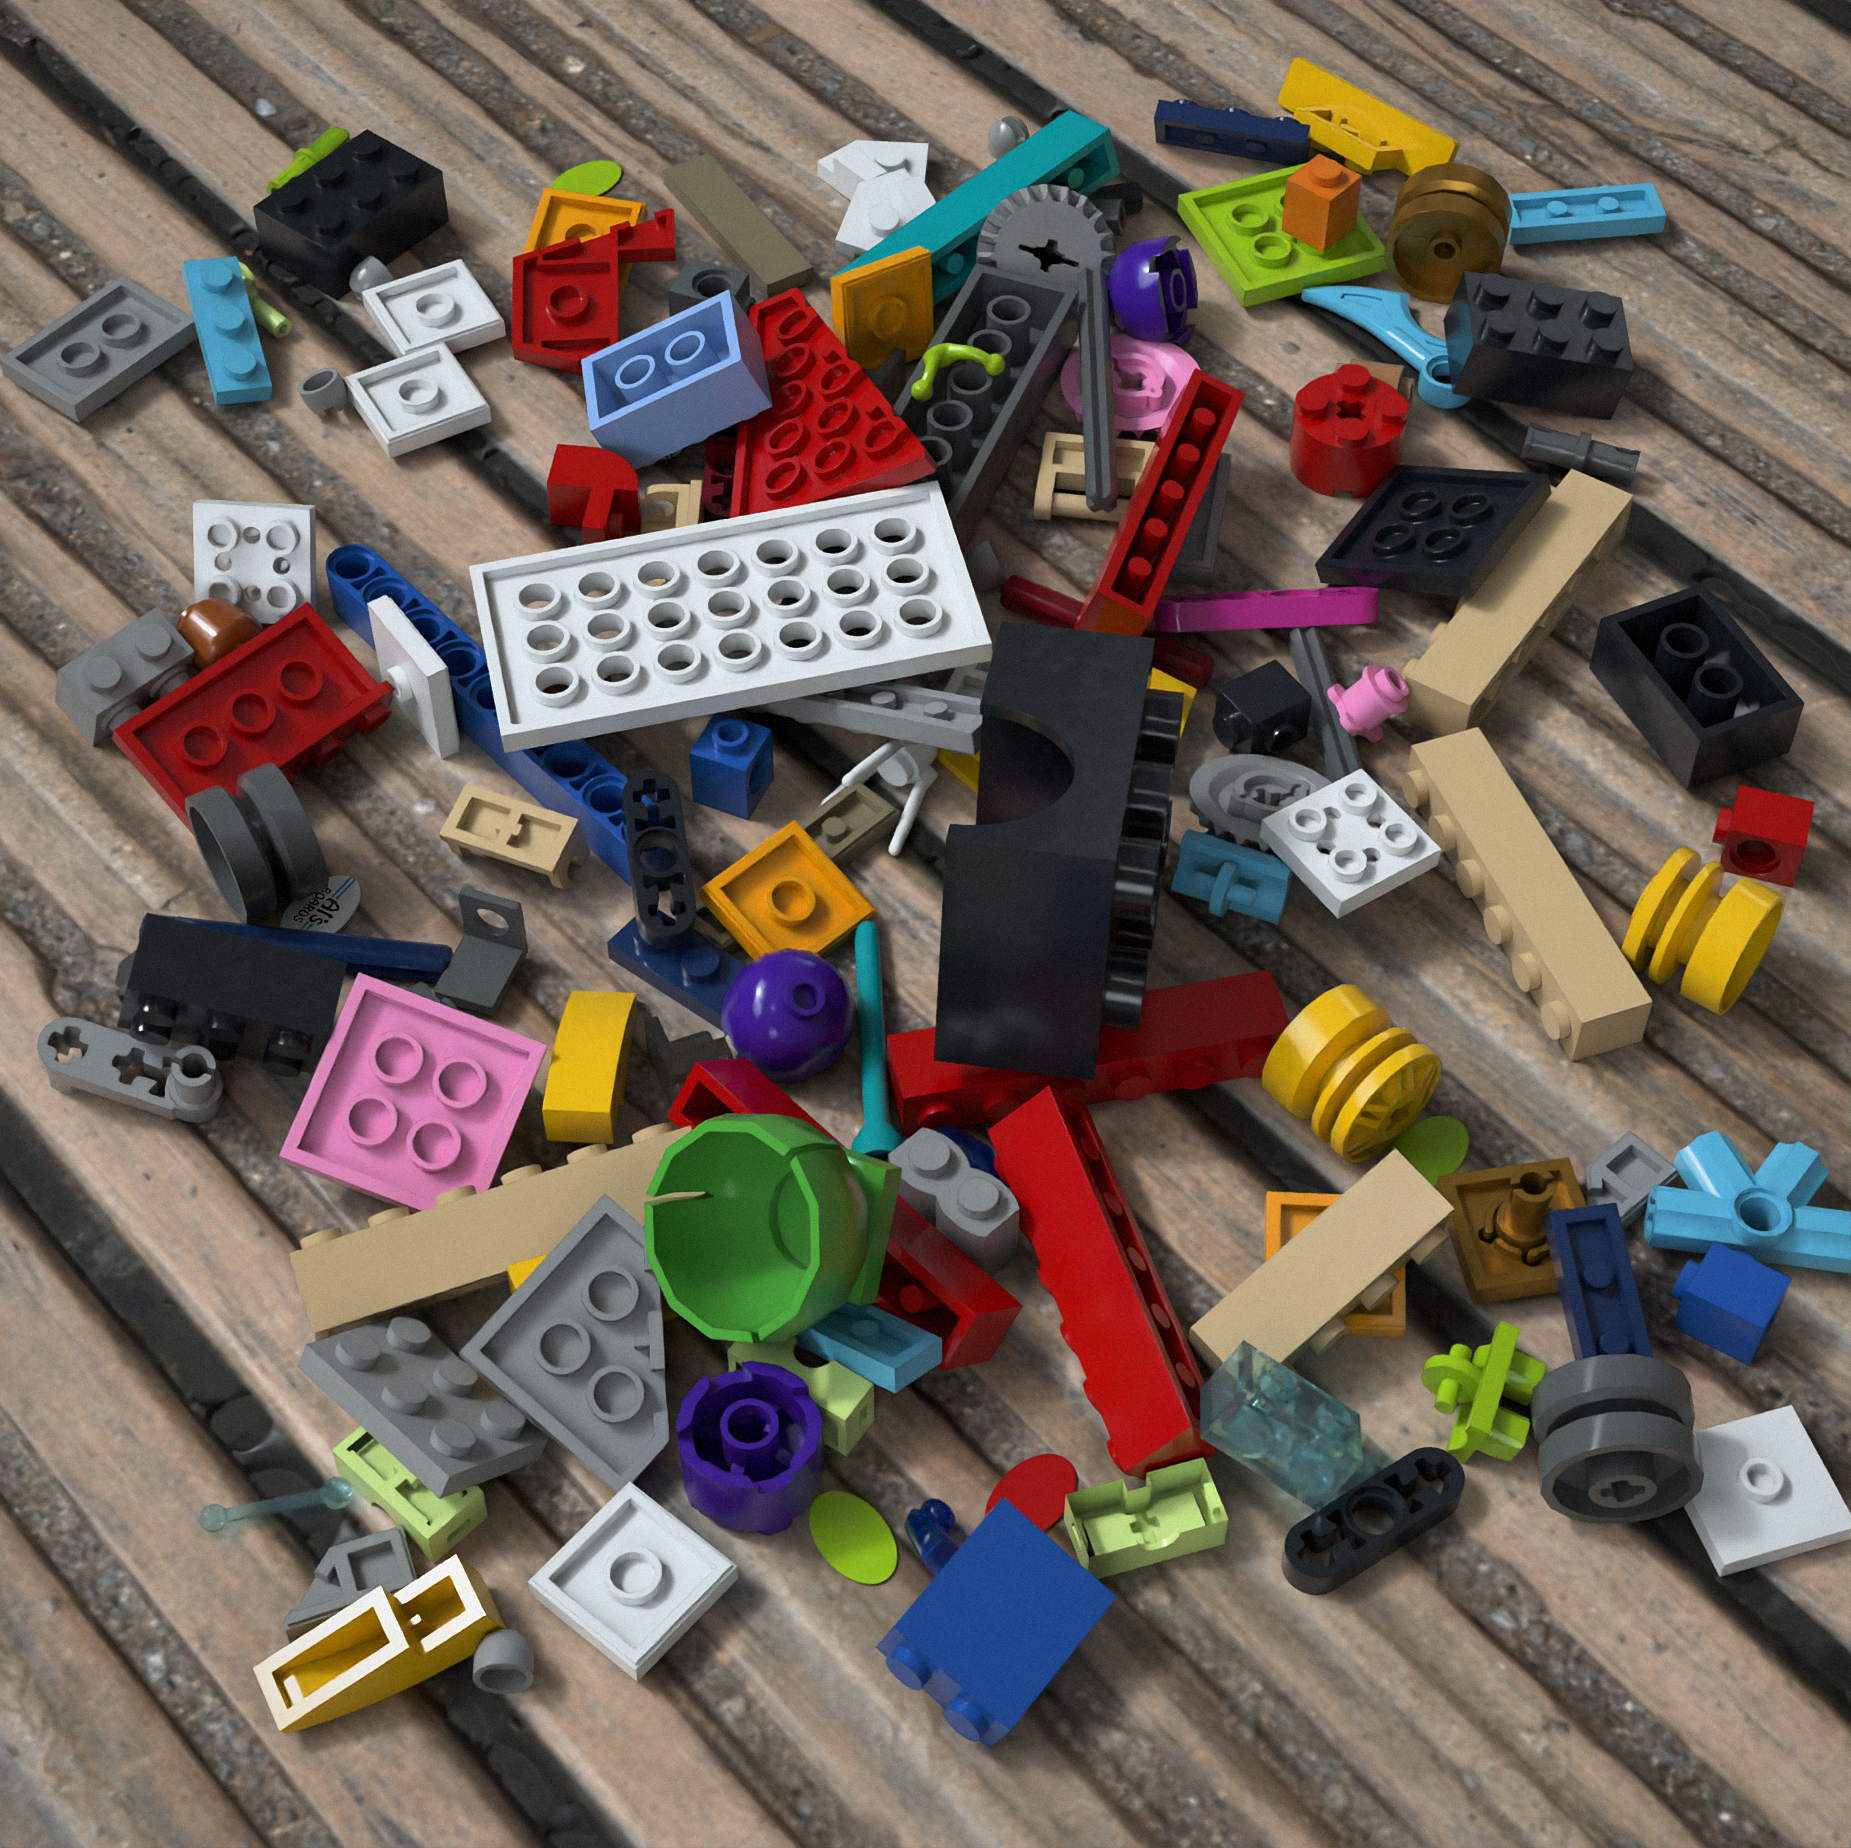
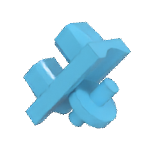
[1171,829,1293,925]

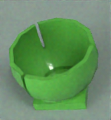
[644,1113,902,1343]

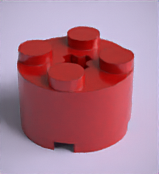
[1289,364,1409,499]

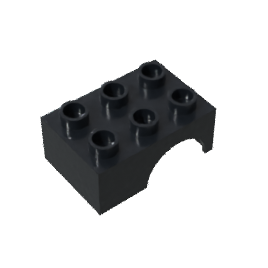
[934,621,1184,1081]

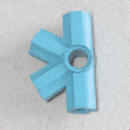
[1644,1130,1851,1274]

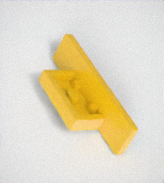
[1278,57,1460,176]

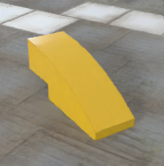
[542,990,637,1144]
[253,1554,507,1735]

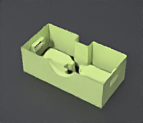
[727,1337,874,1456]
[332,1426,488,1564]
[1064,1458,1228,1579]

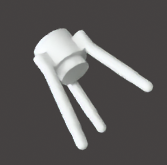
[821,738,938,856]

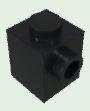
[1212,659,1312,756]

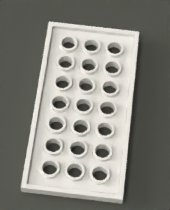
[469,480,992,753]

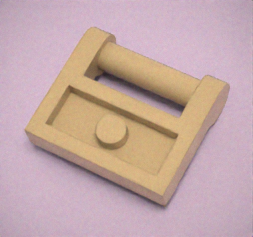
[1034,432,1155,522]

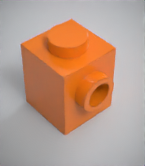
[1281,154,1362,253]

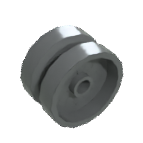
[185,762,329,924]
[1530,1354,1704,1524]

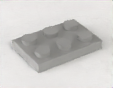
[0,275,198,423]
[297,1312,549,1499]

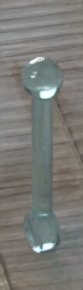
[199,1477,352,1532]

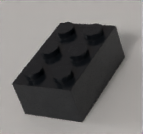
[253,129,449,301]
[1443,271,1634,420]
[1589,583,1805,790]
[117,913,347,1077]

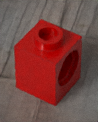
[1712,784,1815,888]

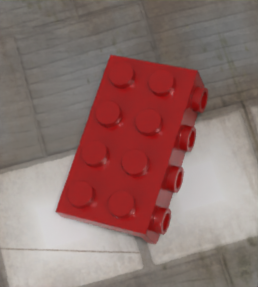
[112,602,395,834]

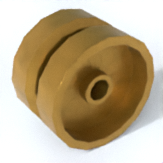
[1384,162,1513,305]

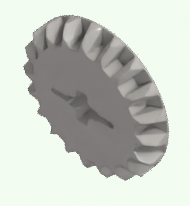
[976,184,1117,288]
[1187,754,1336,853]

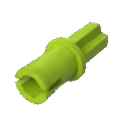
[266,126,351,195]

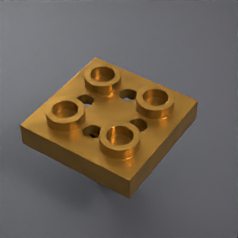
[1436,1157,1587,1305]

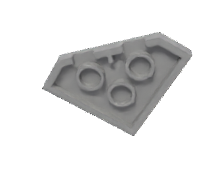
[459,1193,669,1495]

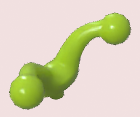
[911,343,1005,402]

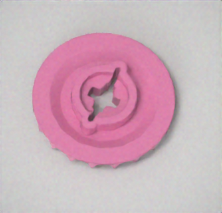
[1060,334,1200,440]

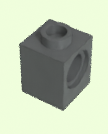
[668,258,756,319]

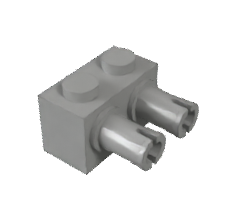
[55,607,195,746]

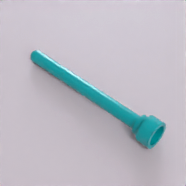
[852,920,905,1163]

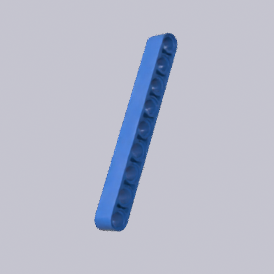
[326,544,677,887]

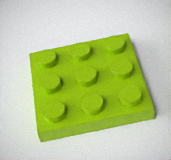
[1177,163,1388,308]

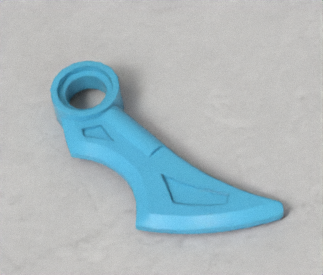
[1301,286,1471,409]

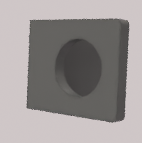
[434,887,528,1015]

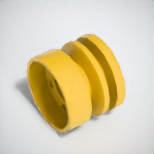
[1621,846,1786,1016]
[1261,984,1442,1164]

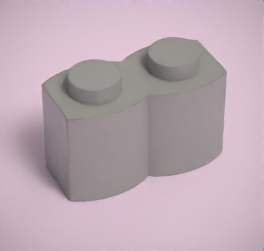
[888,1127,1020,1277]

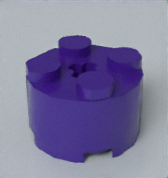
[676,1361,825,1536]

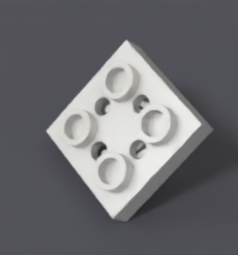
[193,499,316,624]
[1259,768,1441,919]

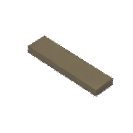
[663,153,814,299]
[693,781,900,956]

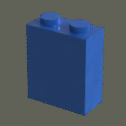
[876,1497,1117,1749]

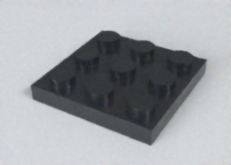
[1315,465,1552,597]

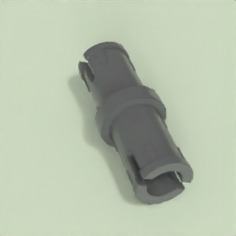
[1520,422,1641,486]

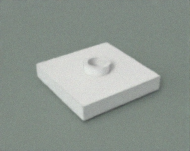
[362,259,506,358]
[343,342,492,459]
[367,595,461,760]
[1684,1405,1851,1577]
[528,1481,739,1682]

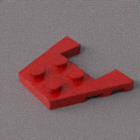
[512,208,676,375]

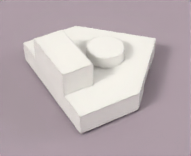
[817,140,929,201]
[833,168,936,258]

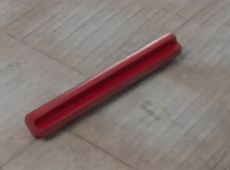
[1000,575,1215,689]

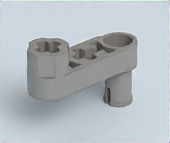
[37,1016,224,1123]

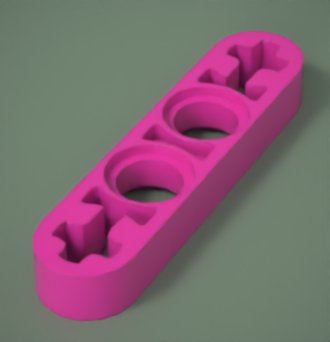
[1151,587,1379,632]

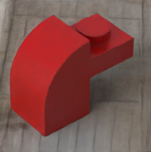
[547,444,641,545]

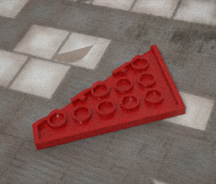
[730,287,937,518]

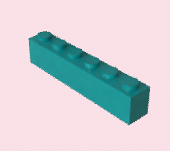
[828,110,1121,306]

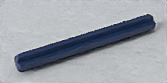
[139,914,453,982]

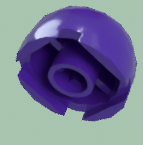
[1107,235,1198,345]
[721,948,856,1084]

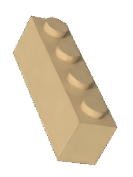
[1187,1148,1455,1408]

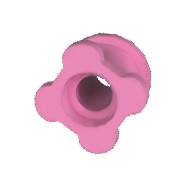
[1327,663,1409,743]

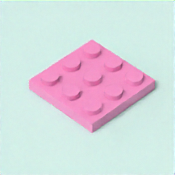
[279,972,548,1213]

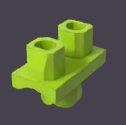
[1421,1321,1547,1464]

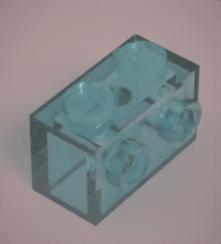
[1200,1340,1363,1512]

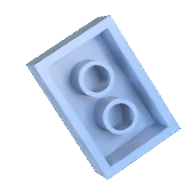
[581,289,772,470]

